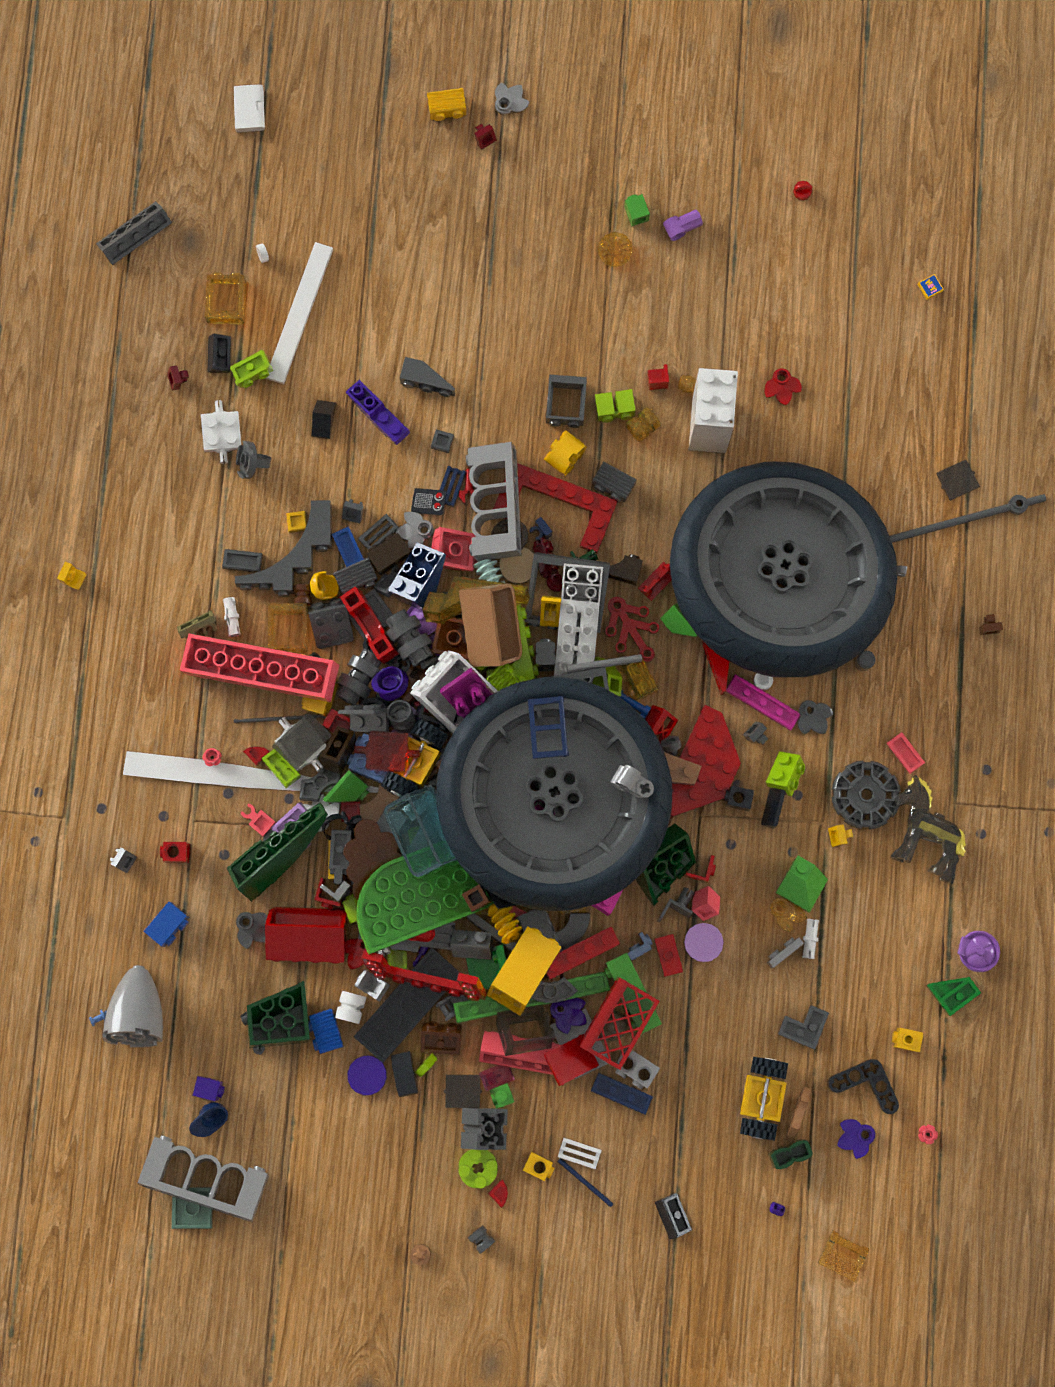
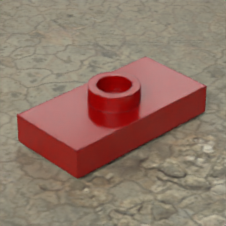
[654,934,683,977]

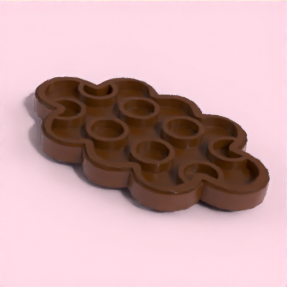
[343,819,402,900]

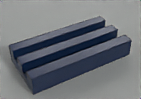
[440,466,466,507]

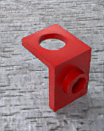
[685,855,716,883]
[314,878,342,909]

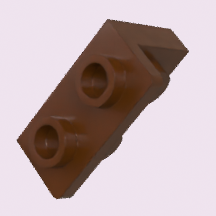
[420,1021,462,1055]

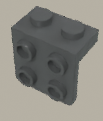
[308,598,354,649]

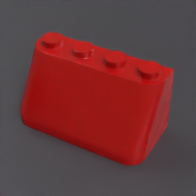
[265,907,347,964]

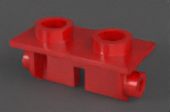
[638,561,672,601]

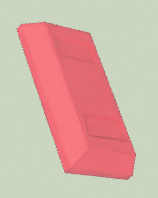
[886,732,925,774]

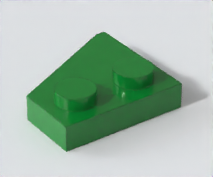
[926,977,981,1016]

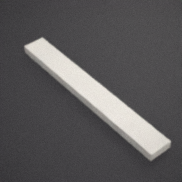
[266,242,333,384]

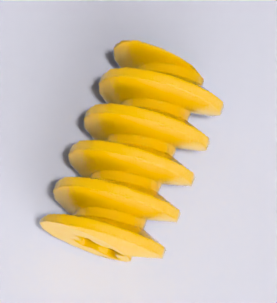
[488,904,523,944]

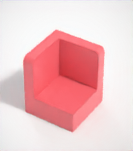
[692,886,720,921]

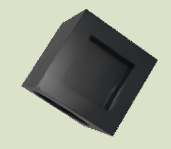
[724,786,754,812]

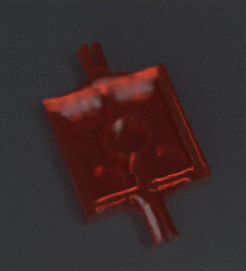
[354,731,421,773]

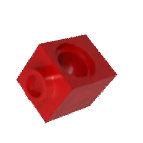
[160,842,190,863]

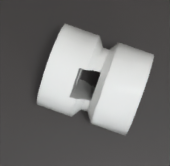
[335,991,367,1024]

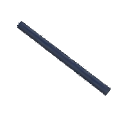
[557,1158,614,1207]

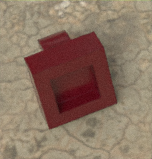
[474,124,497,150]
[167,365,189,391]

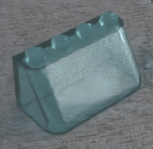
[384,786,457,877]

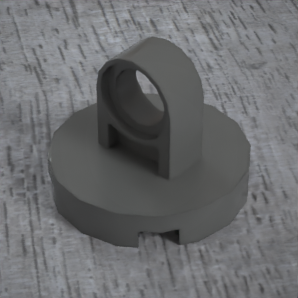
[236,441,271,479]

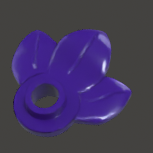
[550,998,587,1034]
[837,1119,875,1159]

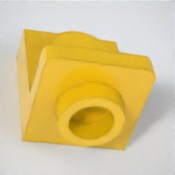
[57,561,86,590]

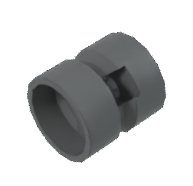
[387,700,416,734]

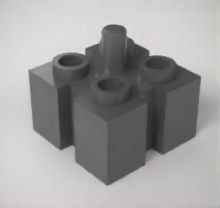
[461,1108,508,1150]

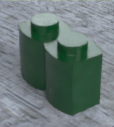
[768,1139,813,1169]

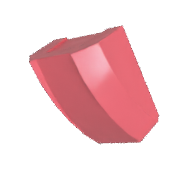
[431,527,477,571]

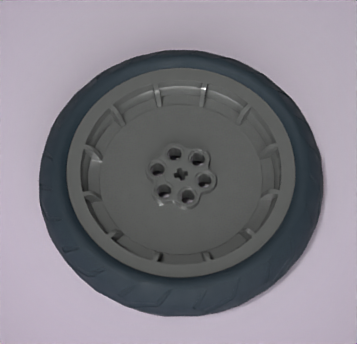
[670,461,897,678]
[436,677,672,911]

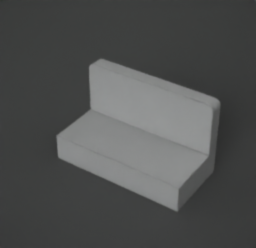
[320,881,352,903]

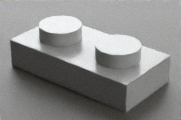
[767,937,804,968]

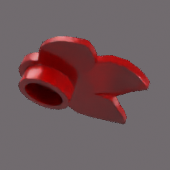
[764,368,802,405]
[345,937,376,970]

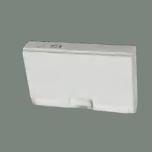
[234,84,265,133]

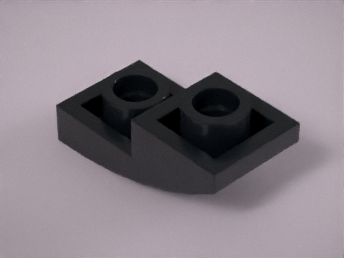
[391,1051,419,1097]

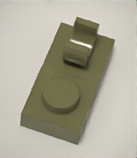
[177,611,217,639]

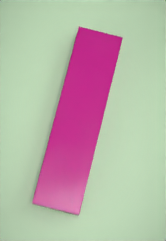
[726,674,800,731]

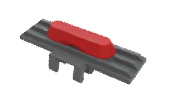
[358,922,455,953]

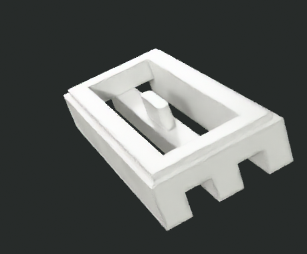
[558,1138,601,1169]

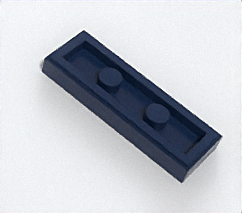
[591,1073,653,1115]

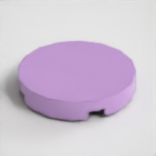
[684,923,723,962]

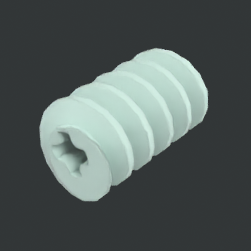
[474,559,505,587]

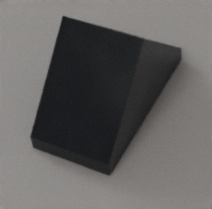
[311,400,336,439]

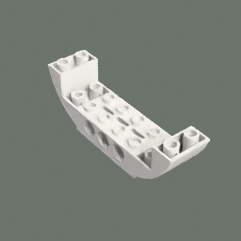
[554,563,603,684]

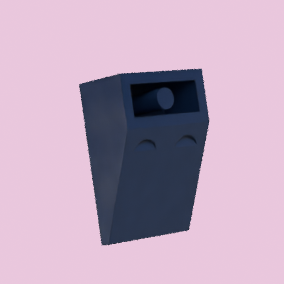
[388,542,446,612]

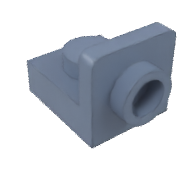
[627,932,653,961]

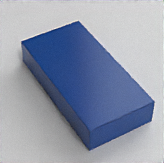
[332,526,364,567]

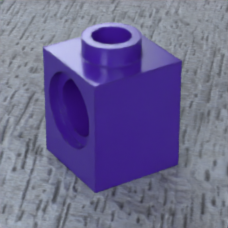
[192,1076,225,1101]

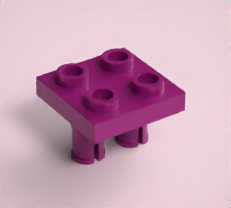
[440,667,494,719]

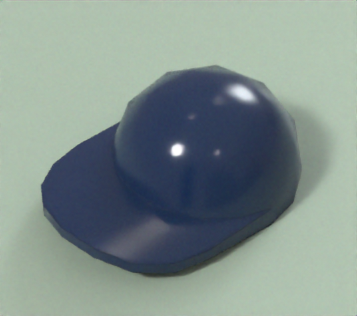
[189,1102,228,1137]

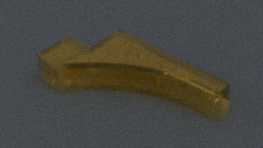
[422,576,530,624]

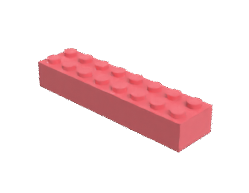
[180,634,339,702]

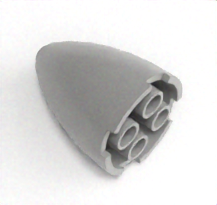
[102,965,163,1047]

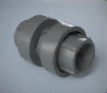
[386,609,433,667]
[335,649,382,705]

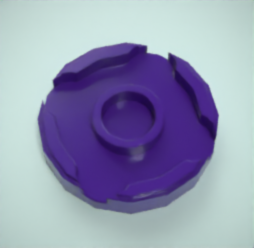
[347,1056,387,1095]

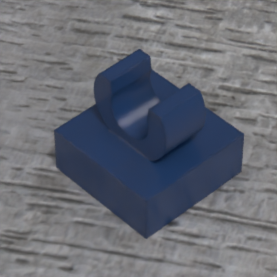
[529,517,552,541]

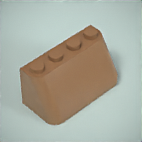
[459,584,522,667]

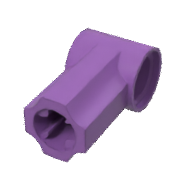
[663,210,703,241]

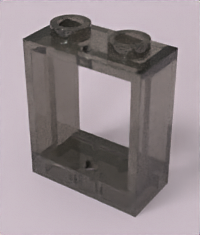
[496,1004,555,1056]

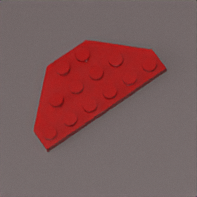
[671,705,741,817]

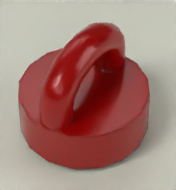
[793,181,812,200]

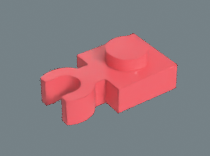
[241,804,276,837]

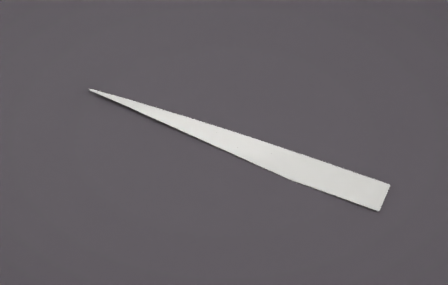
[123,751,379,793]

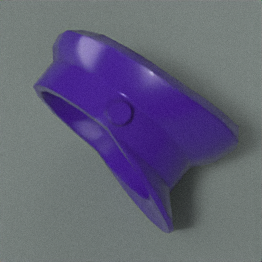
[371,666,409,701]

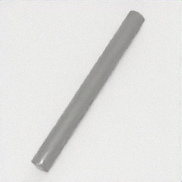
[566,654,642,673]

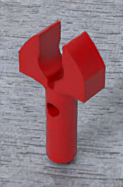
[459,469,474,505]

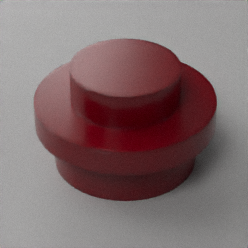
[546,573,563,592]

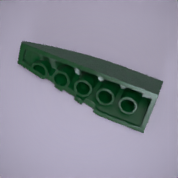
[227,803,328,902]

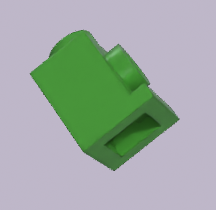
[489,1083,515,1108]

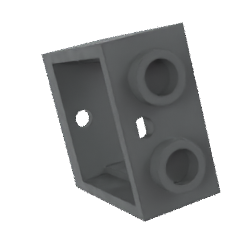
[546,374,587,428]

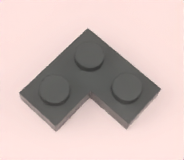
[778,1005,829,1050]

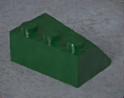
[636,823,696,906]
[247,981,310,1049]

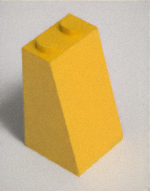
[487,926,561,1016]

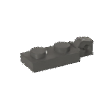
[329,830,352,885]

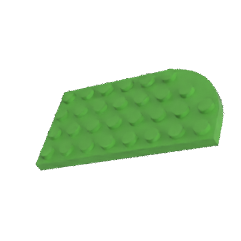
[356,840,494,954]

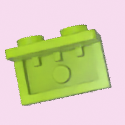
[230,350,274,388]
[766,751,805,797]

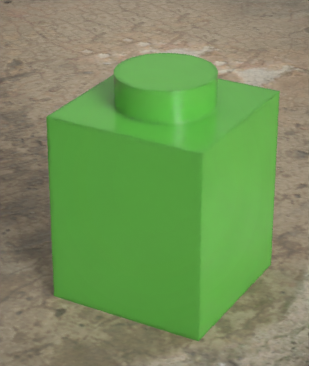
[624,194,650,227]

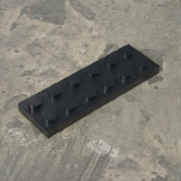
[354,948,460,1063]

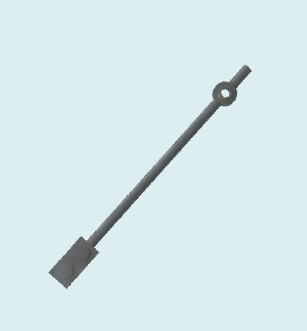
[889,494,1046,543]

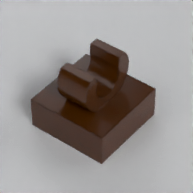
[979,614,1003,635]

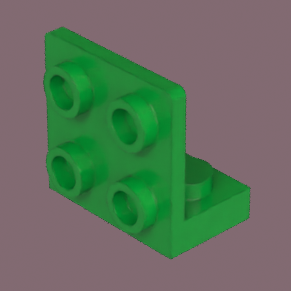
[466,945,506,990]

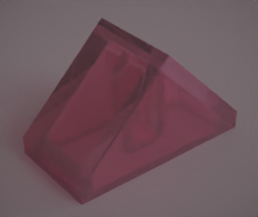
[479,1065,515,1091]

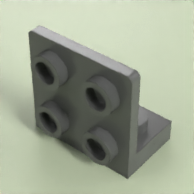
[338,704,389,732]

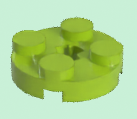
[458,1149,498,1188]

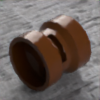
[293,584,312,606]

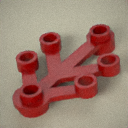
[605,597,659,663]

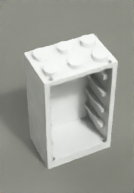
[688,368,738,453]
[410,650,498,734]

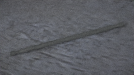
[234,715,326,723]

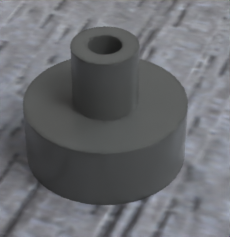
[661,736,681,756]

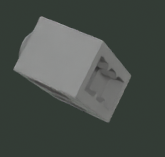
[613,1047,660,1090]

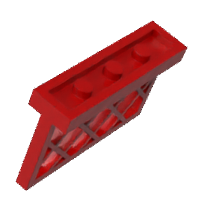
[578,977,660,1070]

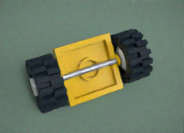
[381,719,448,802]
[740,1056,788,1141]

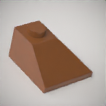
[431,615,469,660]

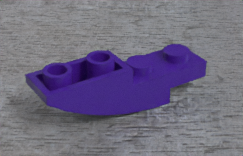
[346,380,410,445]

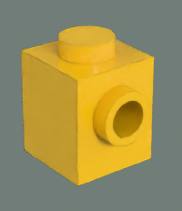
[891,1028,923,1052]

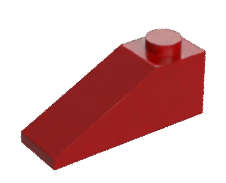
[701,640,729,695]

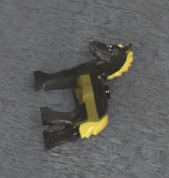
[890,775,966,885]

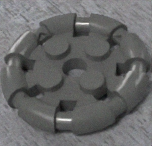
[831,760,901,830]

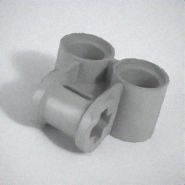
[610,765,654,798]

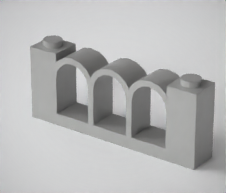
[466,442,522,561]
[137,1135,269,1223]

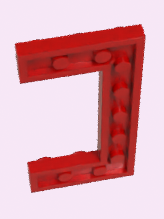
[493,463,618,554]
[362,951,487,1001]

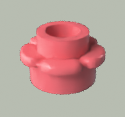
[202,748,222,766]
[918,1124,938,1144]

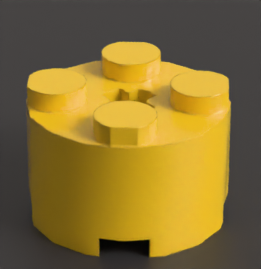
[543,430,587,476]

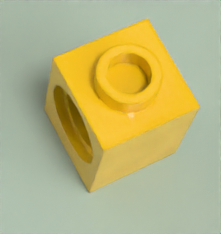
[523,1152,555,1181]

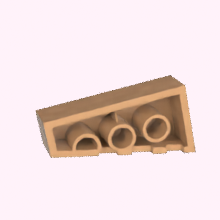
[664,752,701,786]

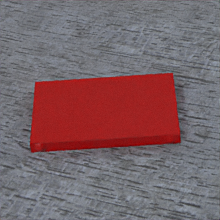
[543,1034,599,1086]

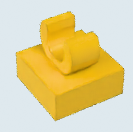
[828,824,853,847]

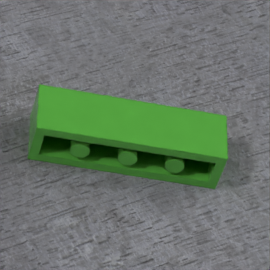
[604,953,662,1034]

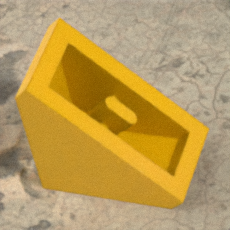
[540,596,561,627]

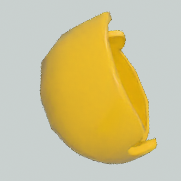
[310,571,339,600]

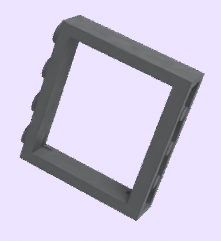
[525,552,610,633]

